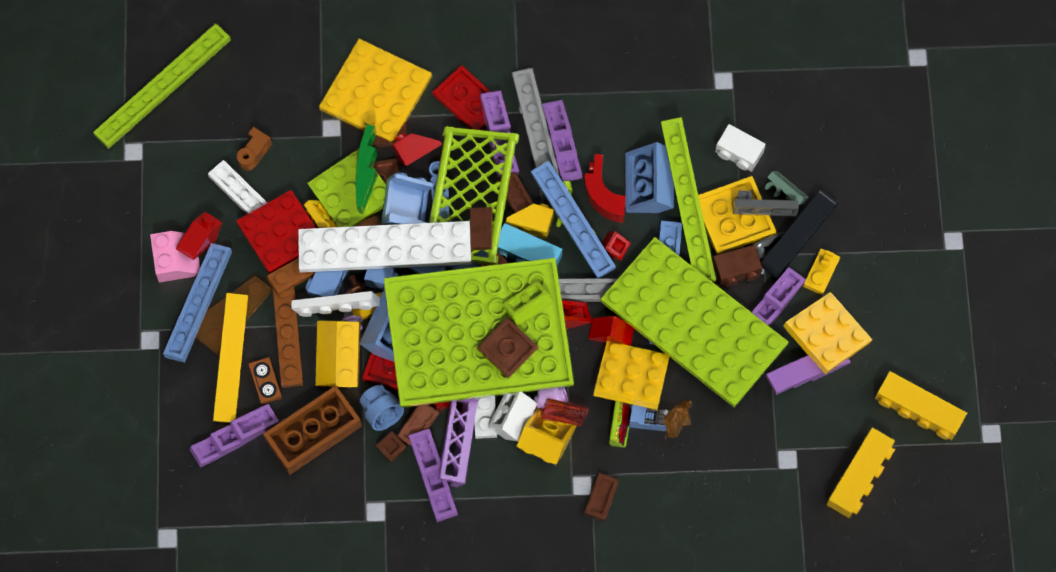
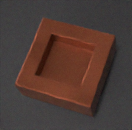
[376,431,407,463]

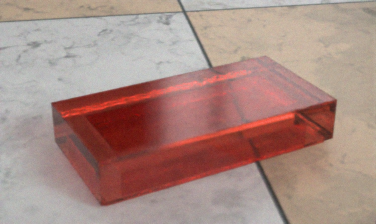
[540,398,589,427]

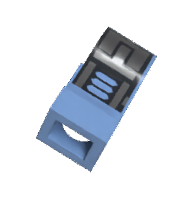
[629,405,672,431]

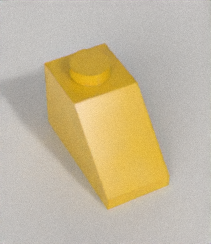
[506,204,554,240]

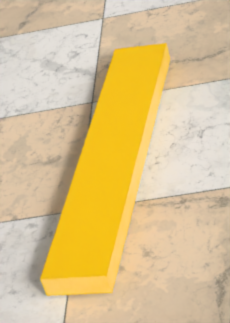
[213,293,248,423]

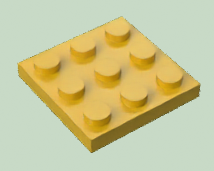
[698,176,776,255]
[783,292,872,374]
[594,341,669,410]

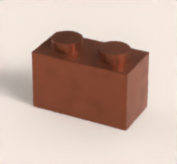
[713,245,762,287]

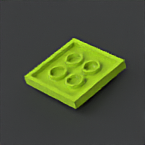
[308,149,386,227]

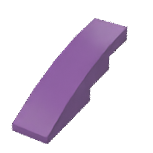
[480,91,519,178]
[542,100,582,182]
[751,267,806,327]
[766,355,851,395]
[190,404,279,468]
[409,429,458,522]

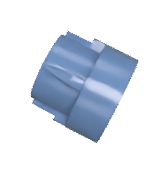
[360,384,404,431]

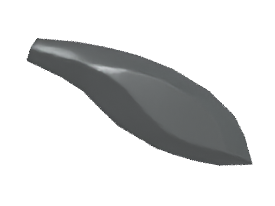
[752,232,785,259]

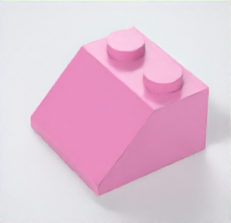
[150,231,200,283]

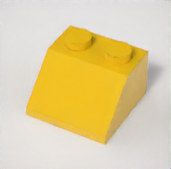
[517,407,577,465]

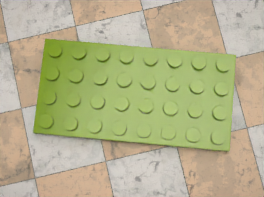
[600,237,789,408]

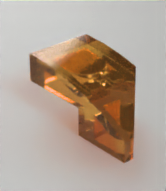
[664,400,692,438]

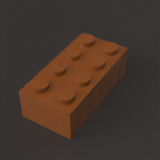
[263,386,362,475]

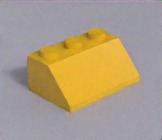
[316,321,361,387]

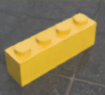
[875,371,967,440]
[827,428,895,518]

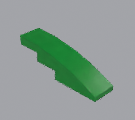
[355,124,378,214]

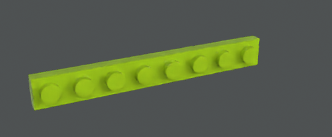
[93,24,231,149]
[661,117,716,282]

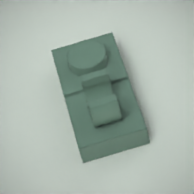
[765,171,809,205]

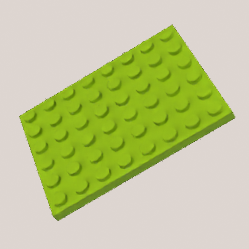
[383,258,574,408]

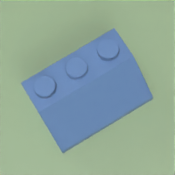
[626,142,674,213]
[360,289,394,362]

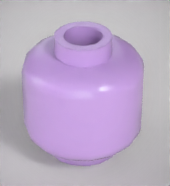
[535,387,568,413]

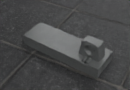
[733,190,799,216]

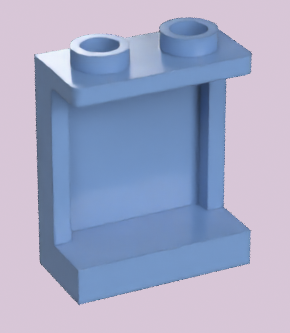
[381,172,433,225]

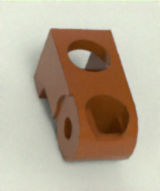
[237,127,272,170]

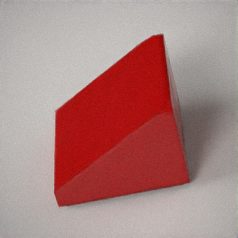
[601,231,631,261]

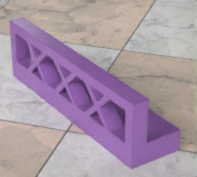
[438,399,478,487]

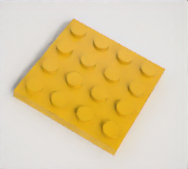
[319,39,432,143]

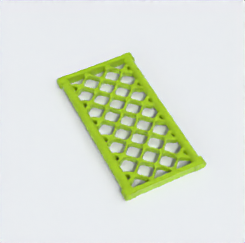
[429,127,519,265]

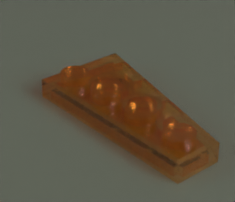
[195,276,272,355]

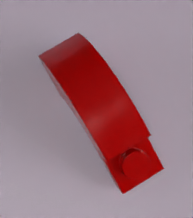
[584,154,626,223]

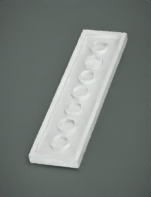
[299,221,471,272]

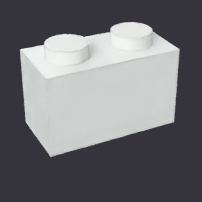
[715,124,766,172]
[488,392,537,441]

